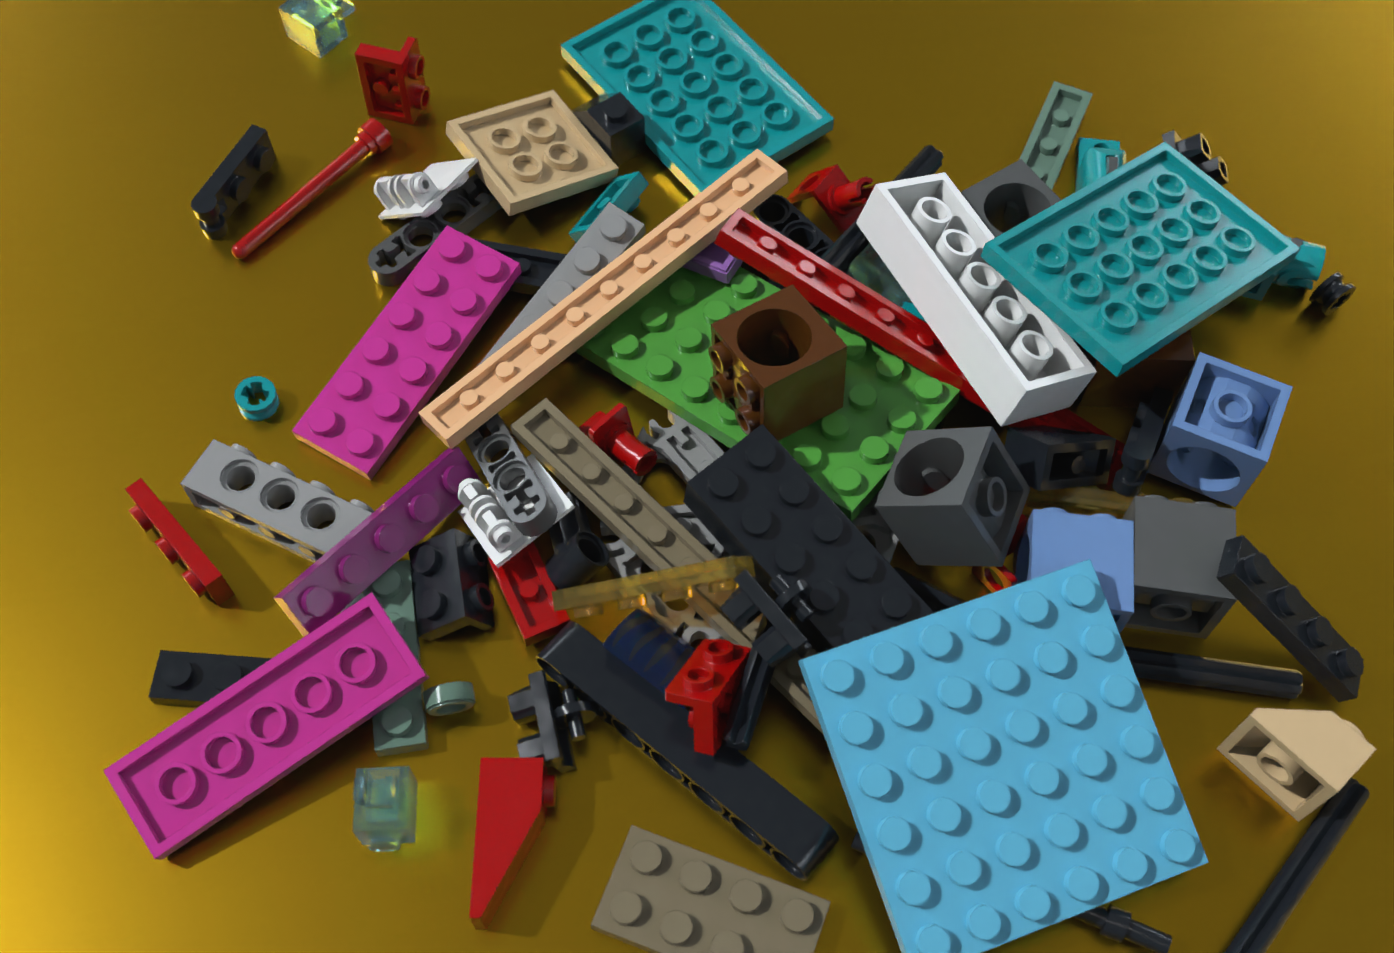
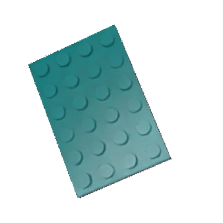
[561,0,834,196]
[980,142,1301,377]

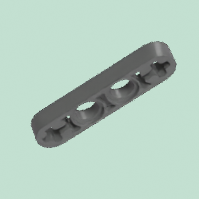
[368,174,502,287]
[465,413,558,537]

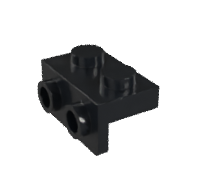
[409,528,495,641]

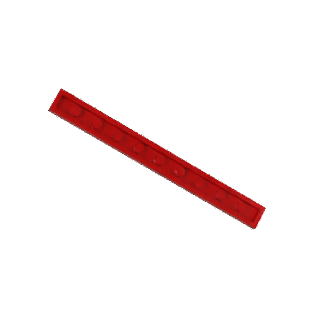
[714,208,1125,486]

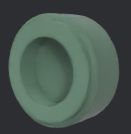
[423,681,476,716]

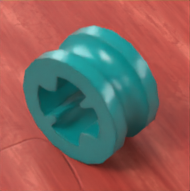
[234,376,279,421]

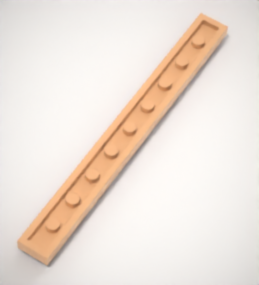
[418,149,788,450]

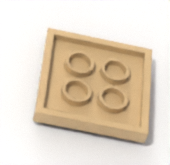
[446,90,619,216]

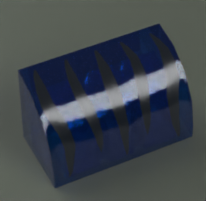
[602,608,696,709]

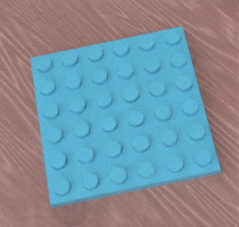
[798,559,1209,953]

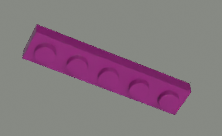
[274,447,483,637]

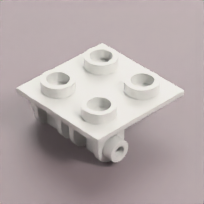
[374,158,478,220]
[458,454,575,568]

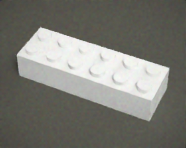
[856,172,1097,427]

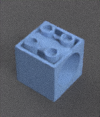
[1147,352,1293,507]
[1013,507,1134,634]

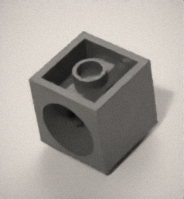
[961,159,1061,238]
[875,426,1030,567]
[1122,495,1237,639]

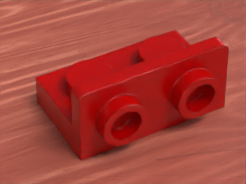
[354,36,430,125]
[665,639,751,756]

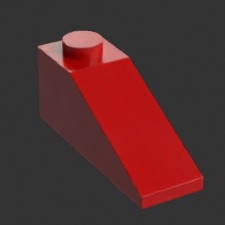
[469,757,556,930]

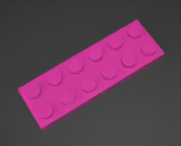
[292,225,522,480]
[103,592,429,860]

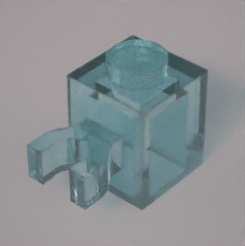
[278,0,355,58]
[353,766,417,852]

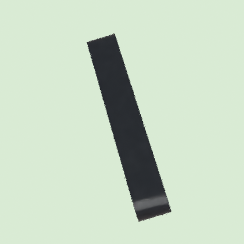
[535,621,840,881]

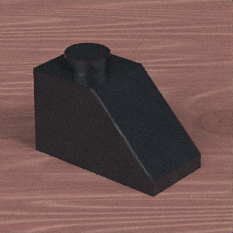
[571,92,646,167]
[1004,425,1116,491]

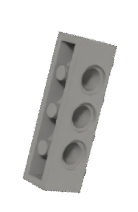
[180,439,374,563]

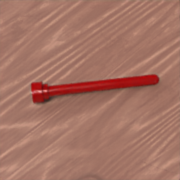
[232,118,393,259]

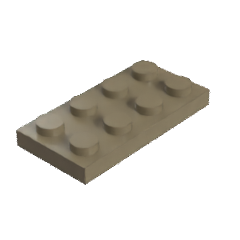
[591,825,831,953]

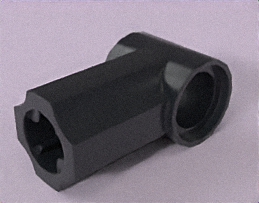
[545,491,610,593]

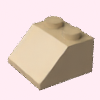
[1217,708,1376,822]

